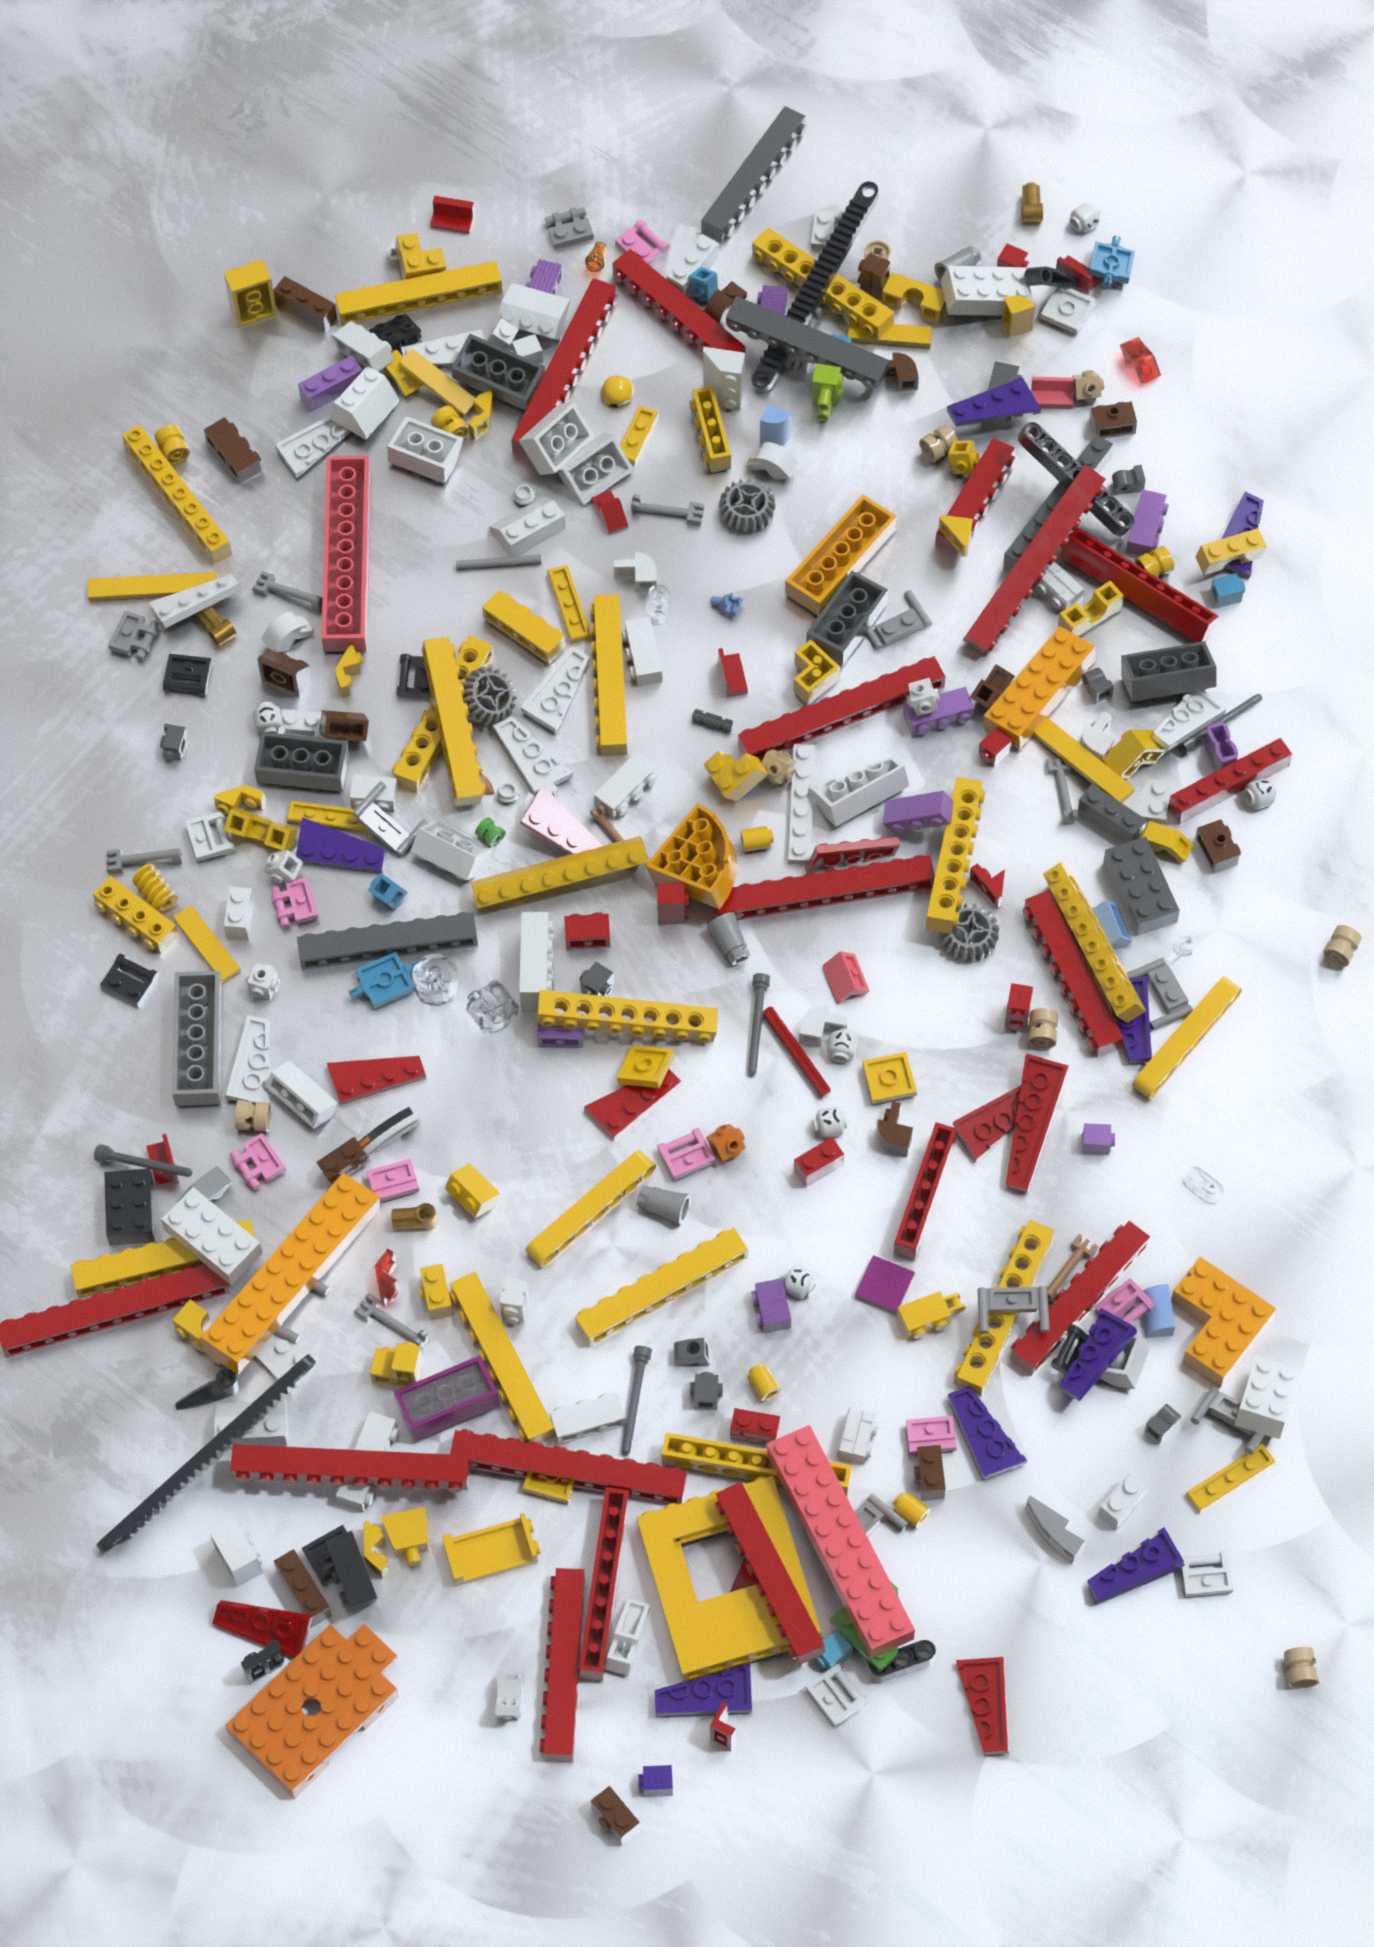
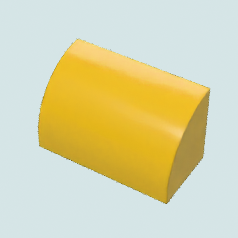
[1002,295,1035,338]

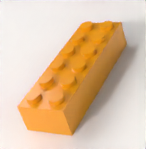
[785,494,897,616]
[984,626,1095,750]

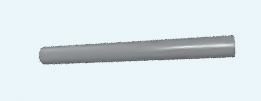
[456,554,541,569]

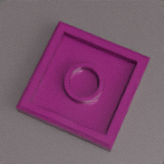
[855,1255,916,1314]

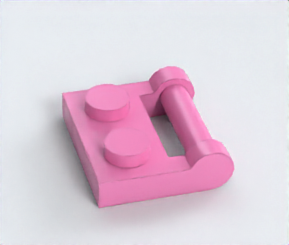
[615,219,670,264]
[657,1128,715,1180]
[1094,1278,1156,1324]

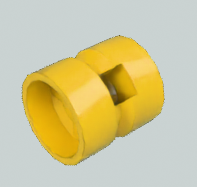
[431,406,469,440]
[154,425,190,465]
[1134,546,1174,578]

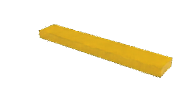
[88,572,217,601]
[1033,717,1135,803]

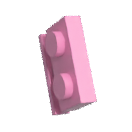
[367,1159,420,1202]
[906,1415,957,1455]

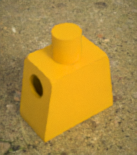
[381,1506,428,1566]

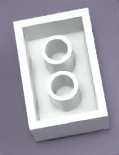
[519,402,595,475]
[1235,1356,1301,1440]

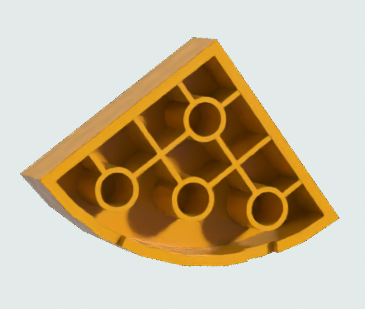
[645,803,737,909]

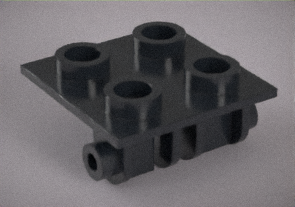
[369,313,422,352]

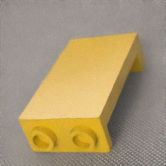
[442,1513,541,1587]

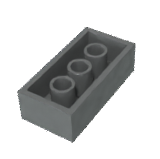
[451,334,545,411]
[806,570,888,665]
[1121,641,1217,702]
[254,732,350,792]
[1103,837,1180,936]

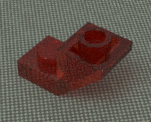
[1120,337,1161,383]
[374,1248,399,1307]

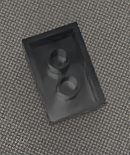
[104,1168,156,1246]
[322,1530,377,1611]

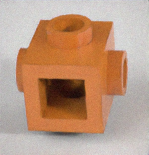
[706,1124,746,1162]

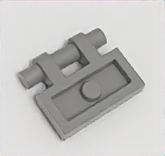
[545,207,594,249]
[108,611,159,660]

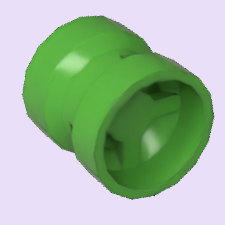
[475,817,506,848]

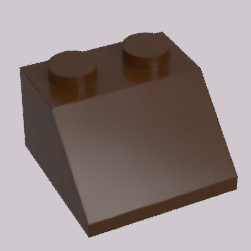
[257,650,311,697]

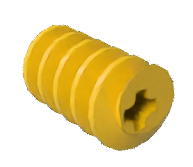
[132,863,178,913]

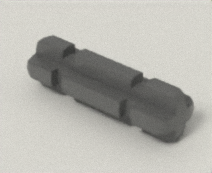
[692,709,734,732]

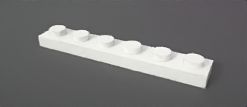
[788,744,815,864]

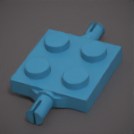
[1088,235,1135,289]
[348,952,422,1009]

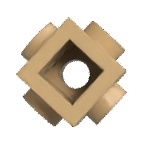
[1072,370,1105,402]
[762,749,796,784]

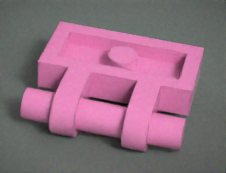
[271,877,318,928]
[230,1133,286,1190]

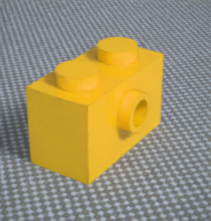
[444,1163,500,1219]
[419,1263,453,1320]

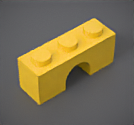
[882,272,947,323]
[1195,528,1267,575]
[1058,581,1124,637]
[224,808,298,851]
[172,1299,221,1365]

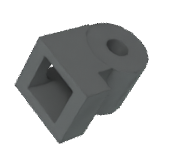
[1111,464,1146,494]
[1082,667,1114,704]
[674,1338,710,1366]
[1145,1404,1182,1444]

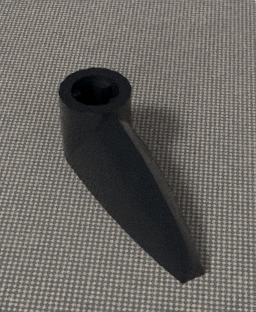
[1024,266,1079,287]
[175,1369,239,1410]

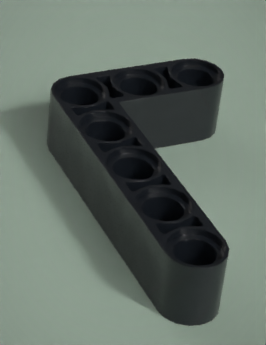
[835,1590,936,1684]

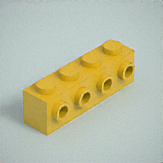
[689,386,731,472]
[482,590,566,664]
[93,875,178,953]

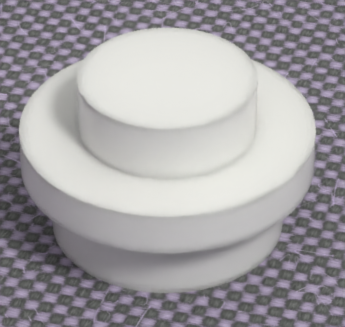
[514,484,535,505]
[497,782,519,803]

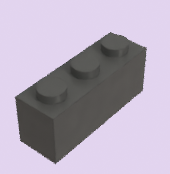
[981,361,1022,429]
[1077,784,1146,843]

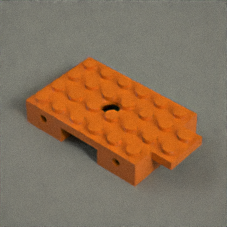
[225,1624,399,1799]

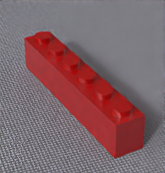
[935,438,1017,554]
[1168,737,1293,825]
[893,1122,957,1259]

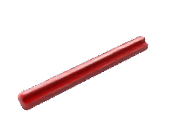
[763,1006,831,1098]

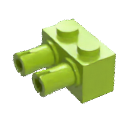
[812,363,844,421]

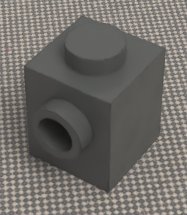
[579,961,614,996]
[690,1372,723,1410]

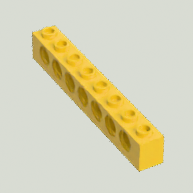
[752,228,894,339]
[121,424,232,565]
[392,635,493,793]
[925,777,985,934]
[1043,862,1146,1023]
[535,990,718,1043]
[954,1219,1055,1396]
[661,1432,852,1496]

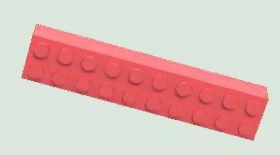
[321,455,371,652]
[766,1425,915,1659]

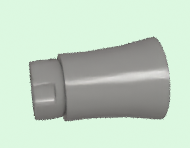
[934,245,982,282]
[707,912,751,965]
[637,1186,691,1225]

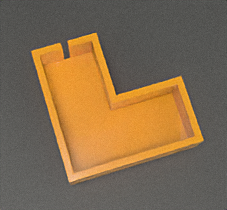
[1171,1257,1277,1388]

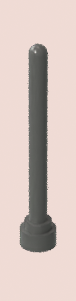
[1177,693,1263,755]
[748,973,771,1076]
[94,1144,193,1177]
[621,1345,653,1455]

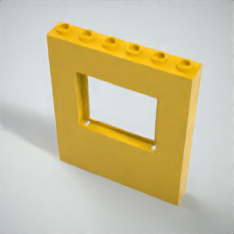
[637,1476,823,1682]

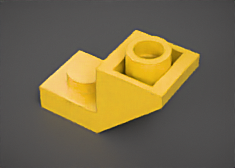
[383,350,423,396]
[468,389,493,439]
[335,645,363,698]
[214,785,266,814]
[1139,821,1194,863]
[363,1521,389,1579]

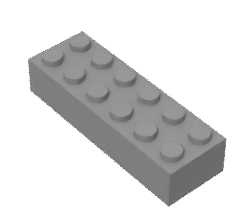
[172,971,222,1106]

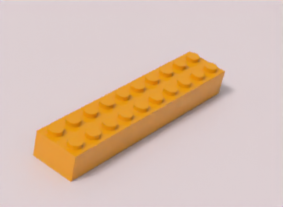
[201,1172,380,1375]

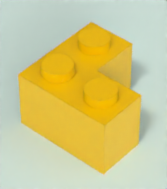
[395,233,446,279]
[793,640,840,705]
[1102,729,1166,779]
[703,751,769,802]
[370,1342,423,1387]

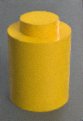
[740,826,774,852]
[747,1364,781,1402]
[893,1492,931,1528]

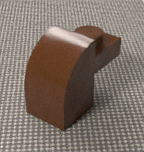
[704,281,747,328]
[883,352,919,392]
[970,664,1015,710]
[877,1101,914,1157]

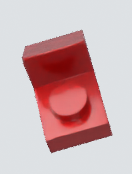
[591,490,628,534]
[969,863,1005,909]

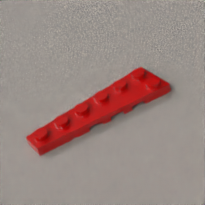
[1006,1053,1069,1193]

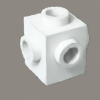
[907,678,940,716]
[263,850,303,883]
[246,963,280,1000]

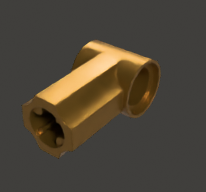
[1021,182,1043,222]
[197,605,237,646]
[391,1203,438,1231]

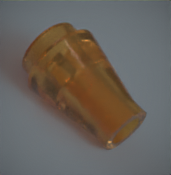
[585,242,607,272]

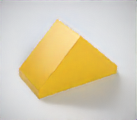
[938,515,973,558]

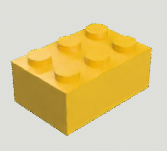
[224,260,277,328]

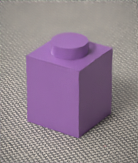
[1082,1123,1115,1155]

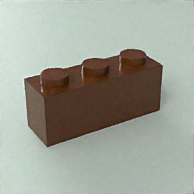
[273,276,337,332]
[204,417,261,484]
[273,1549,332,1628]

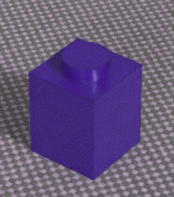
[638,1765,673,1797]

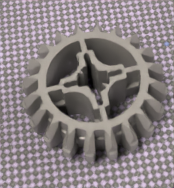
[719,478,776,533]
[462,667,517,725]
[939,903,1000,961]

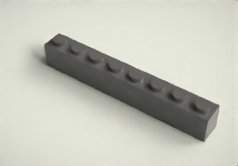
[701,106,807,242]
[726,296,889,389]
[1003,435,1114,571]
[297,912,478,970]

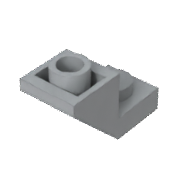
[178,1166,232,1202]

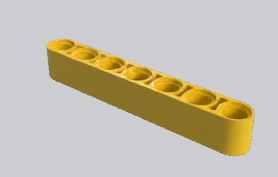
[1132,976,1243,1099]
[525,1150,656,1267]

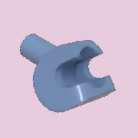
[710,593,743,618]

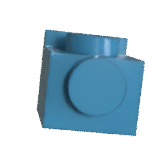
[688,267,718,302]
[368,873,408,910]

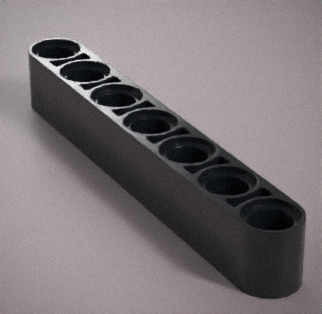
[1018,422,1135,536]

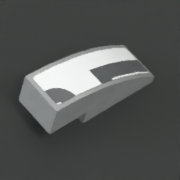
[1026,1495,1085,1563]

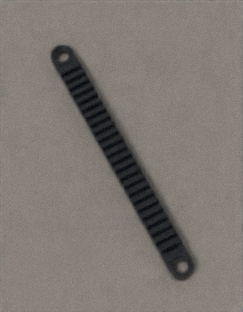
[751,181,880,393]
[96,1354,317,1554]

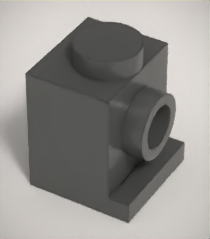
[160,723,188,760]

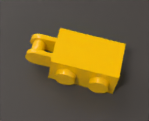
[897,1291,966,1339]

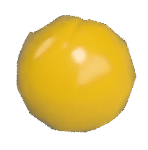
[600,375,634,407]

